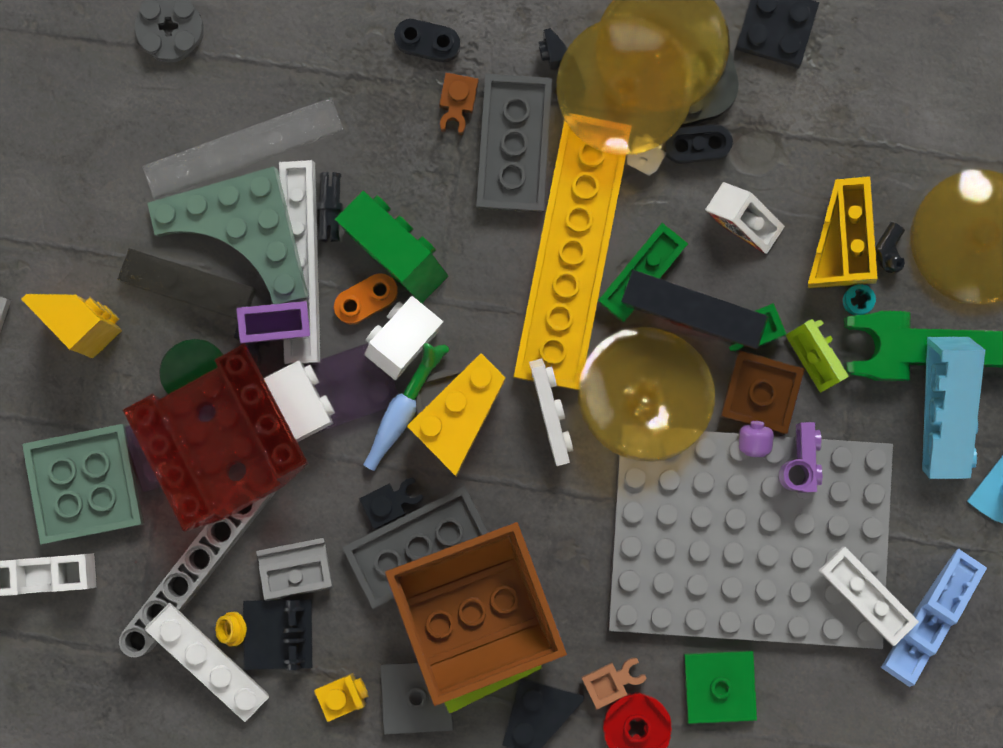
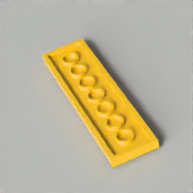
[513,114,632,391]

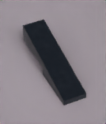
[621,270,769,350]

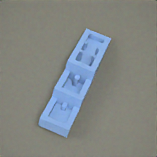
[881,549,987,687]

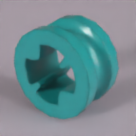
[843,284,876,316]

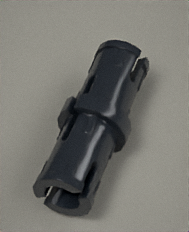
[316,172,343,242]

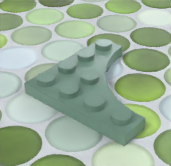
[147,166,309,304]

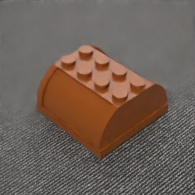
[385,522,567,706]

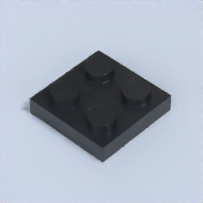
[735,0,819,69]

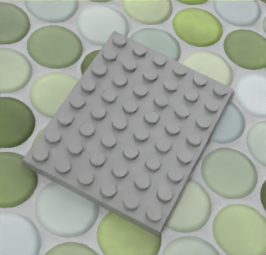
[608,426,893,649]

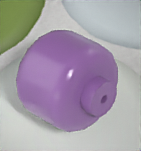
[739,421,774,457]

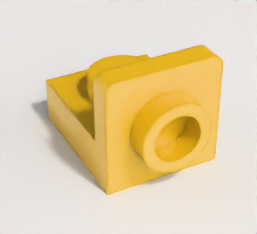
[314,673,369,722]

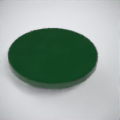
[159,339,228,404]

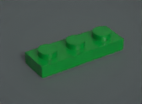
[598,223,688,323]

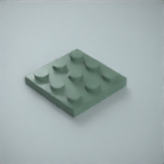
[22,424,144,545]

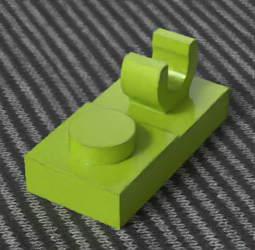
[786,319,849,393]

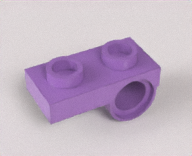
[779,422,823,493]

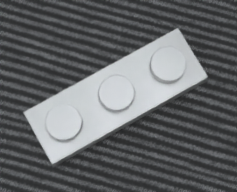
[529,359,573,466]
[818,547,919,646]

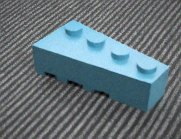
[922,337,985,479]

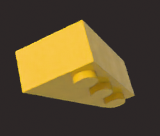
[808,177,878,288]
[407,353,505,477]

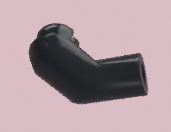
[876,222,905,273]

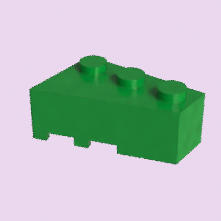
[335,191,449,304]

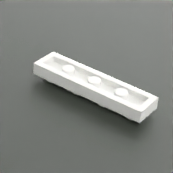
[145,603,269,722]

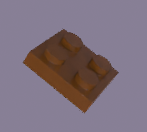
[720,351,805,435]

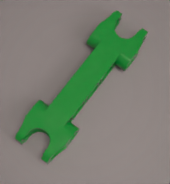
[843,311,1003,381]

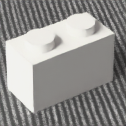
[364,296,443,381]
[262,360,335,442]

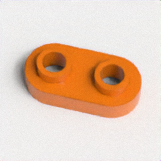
[334,273,398,325]

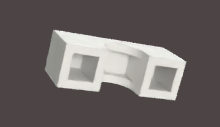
[0,553,96,596]

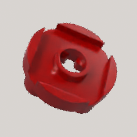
[602,692,672,748]

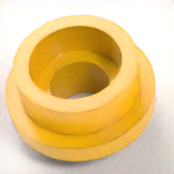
[215,612,247,646]

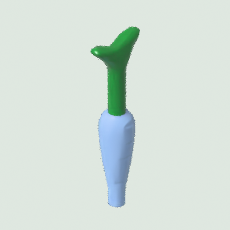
[363,343,449,471]

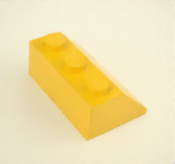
[21,294,122,358]

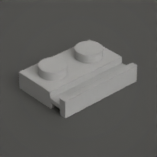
[256,538,333,601]

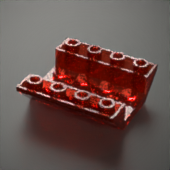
[123,343,309,532]

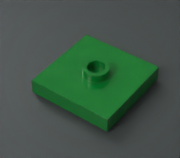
[684,650,757,724]

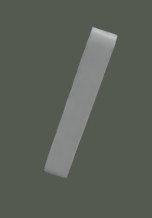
[119,462,283,657]

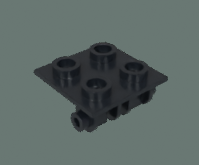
[243,599,313,670]

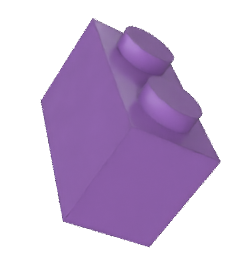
[236,301,310,344]

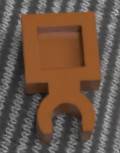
[439,73,479,135]

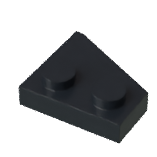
[502,678,584,748]

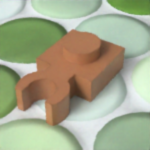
[581,657,647,709]

